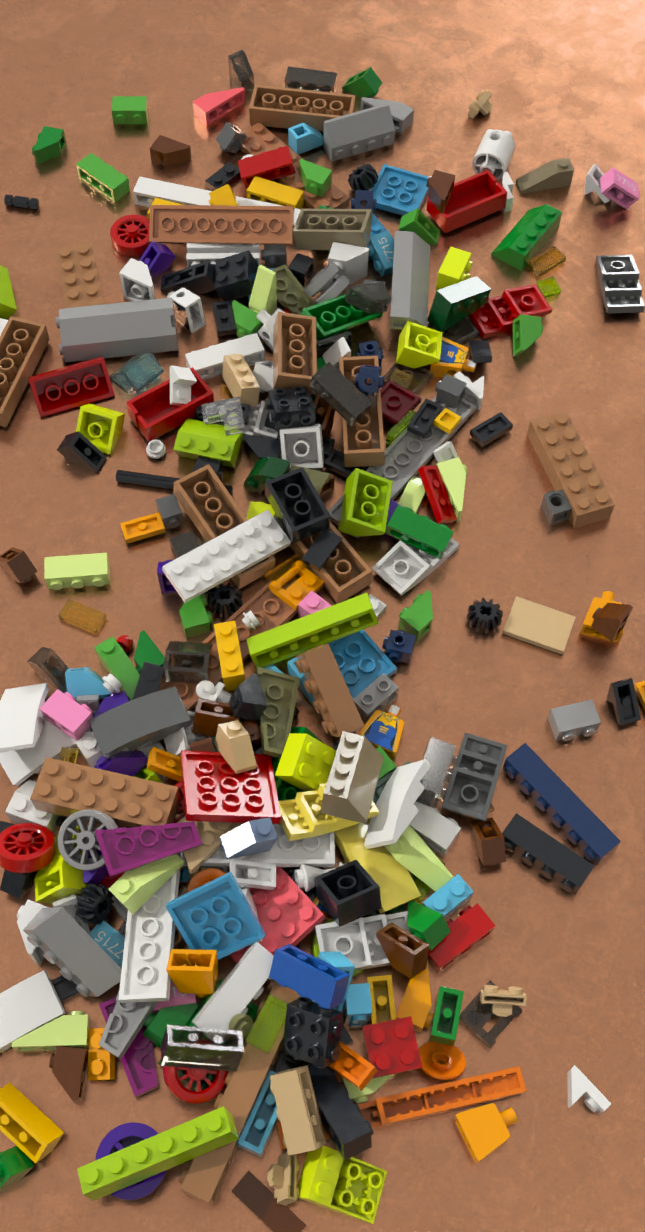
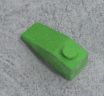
[94,636,140,701]

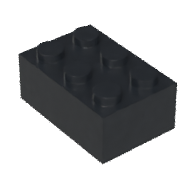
[265,467,331,544]

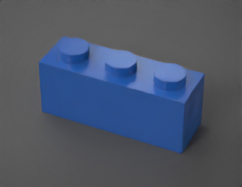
[269,944,350,1009]

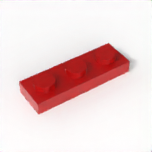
[418,466,457,524]

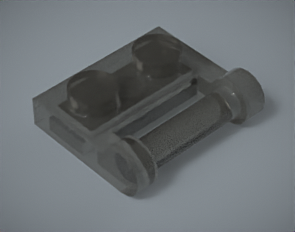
[459,980,522,1048]

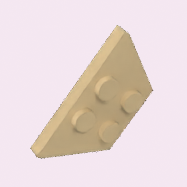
[178,816,244,874]

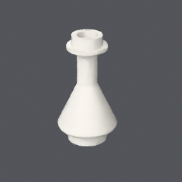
[294,862,344,892]

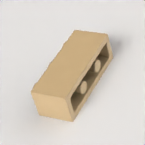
[221,354,260,407]
[270,1065,326,1156]

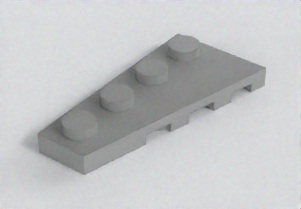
[99,979,172,1059]

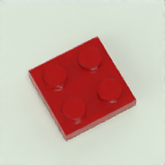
[362,1016,422,1079]

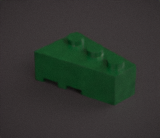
[427,276,491,332]

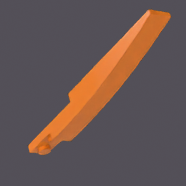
[276,1066,527,1150]

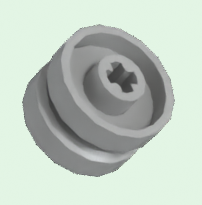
[303,262,351,304]

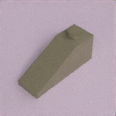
[516,158,574,194]

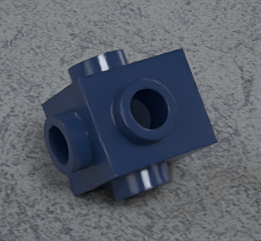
[351,190,377,212]
[355,341,384,367]
[355,365,384,396]
[382,630,416,663]

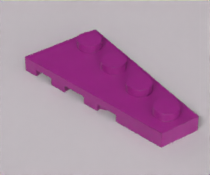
[94,821,202,877]
[99,996,159,1098]

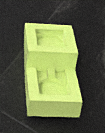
[398,476,426,513]

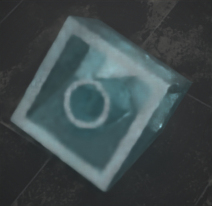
[109,352,164,395]

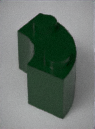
[244,457,290,494]

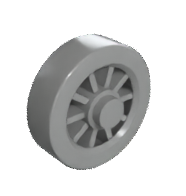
[58,809,118,871]

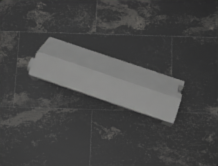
[389,231,430,330]
[56,297,178,362]

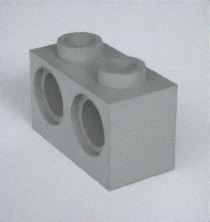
[353,673,399,724]

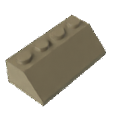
[292,209,372,251]
[321,731,384,824]

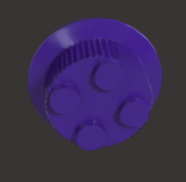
[95,1122,166,1200]

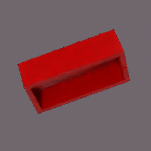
[426,170,507,233]
[126,367,214,442]

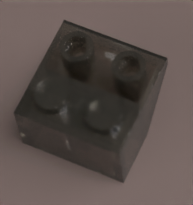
[163,641,213,684]

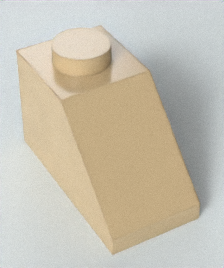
[214,720,257,774]

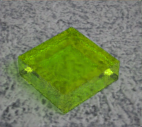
[536,276,561,298]

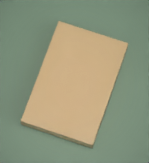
[502,596,576,655]

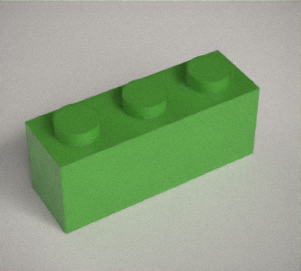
[76,153,130,203]

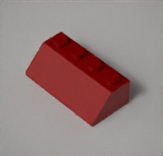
[27,356,115,417]

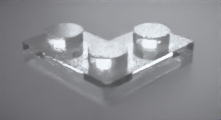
[201,396,246,436]

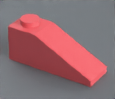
[193,87,246,126]

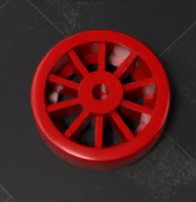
[110,215,150,257]
[0,823,55,873]
[163,1037,228,1104]

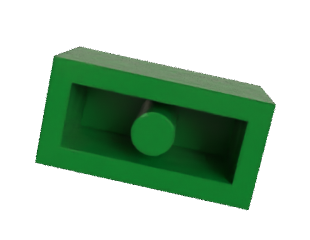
[429,986,464,1046]

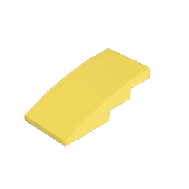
[278,783,379,841]
[334,818,421,914]

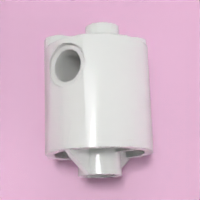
[472,129,516,180]

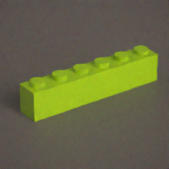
[246,593,379,668]
[77,1106,239,1201]

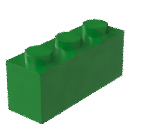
[386,505,454,560]

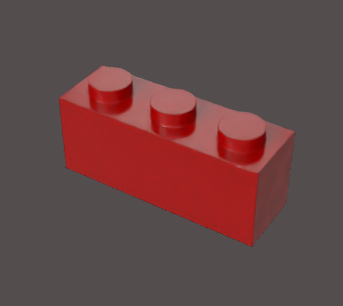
[238,146,296,188]
[427,903,495,973]

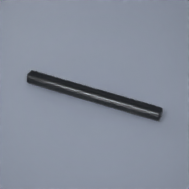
[116,470,233,496]

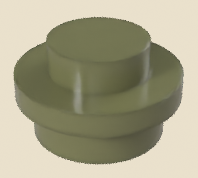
[229,1014,253,1039]

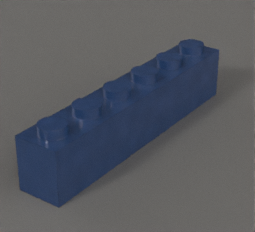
[503,743,621,865]

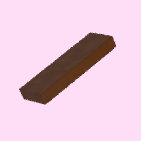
[232,1170,306,1232]

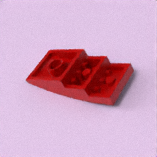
[469,284,552,339]

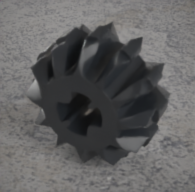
[348,164,379,192]
[208,582,243,618]
[467,597,503,634]
[74,883,115,925]

